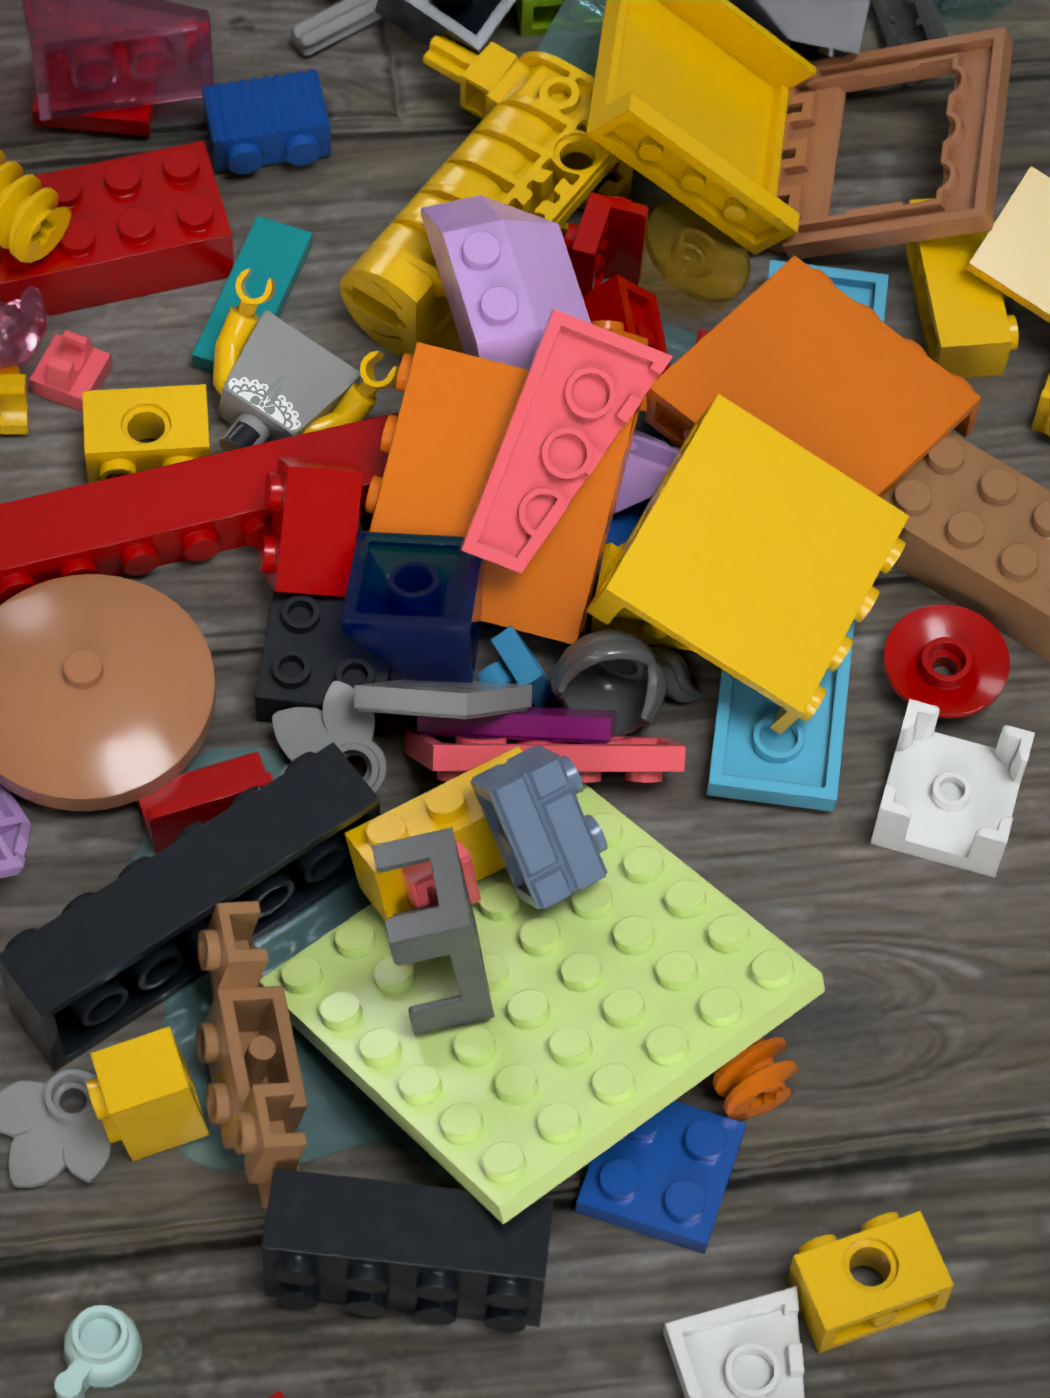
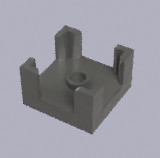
[372,827,495,1035]

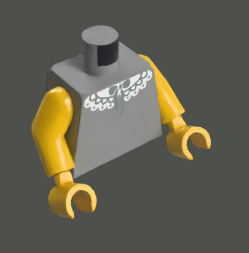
[213,268,399,452]

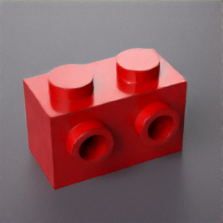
[258,456,363,597]

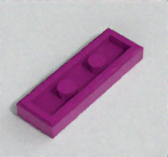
[417,707,617,744]

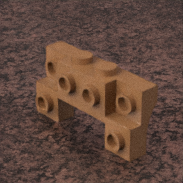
[195,901,308,1209]

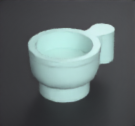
[54,1305,142,1398]

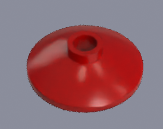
[883,604,1010,718]

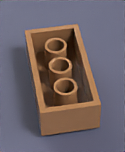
[881,432,1050,661]

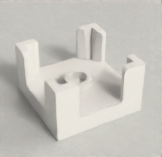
[870,699,1035,878]

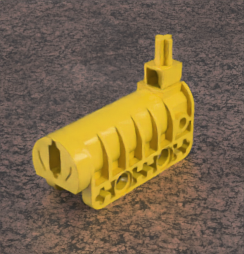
[340,35,633,358]

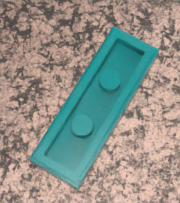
[192,216,313,373]

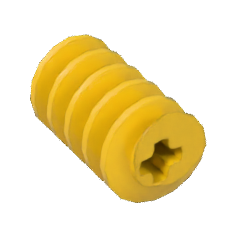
[0,150,72,263]

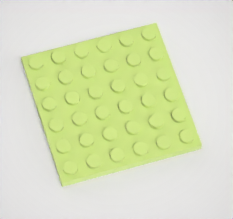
[259,783,825,1224]

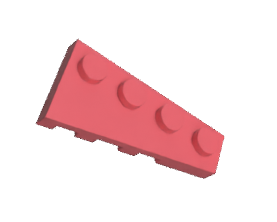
[459,309,673,574]
[403,727,686,783]

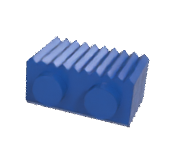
[202,68,331,174]

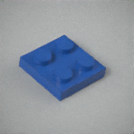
[575,1101,747,1254]

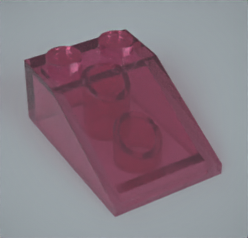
[21,0,214,121]

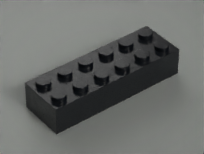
[0,742,380,1072]

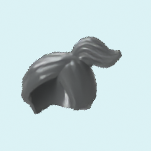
[550,629,702,736]

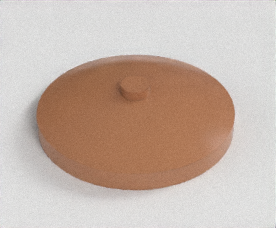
[0,574,216,811]

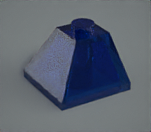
[341,531,484,683]

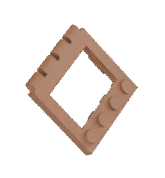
[768,27,1013,259]

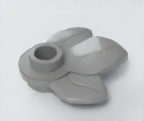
[272,680,387,792]
[0,1069,112,1188]

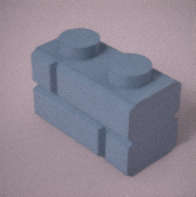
[470,745,608,910]

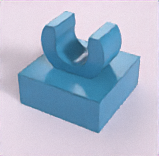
[476,626,556,707]

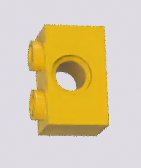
[82,384,211,483]
[787,1211,954,1354]

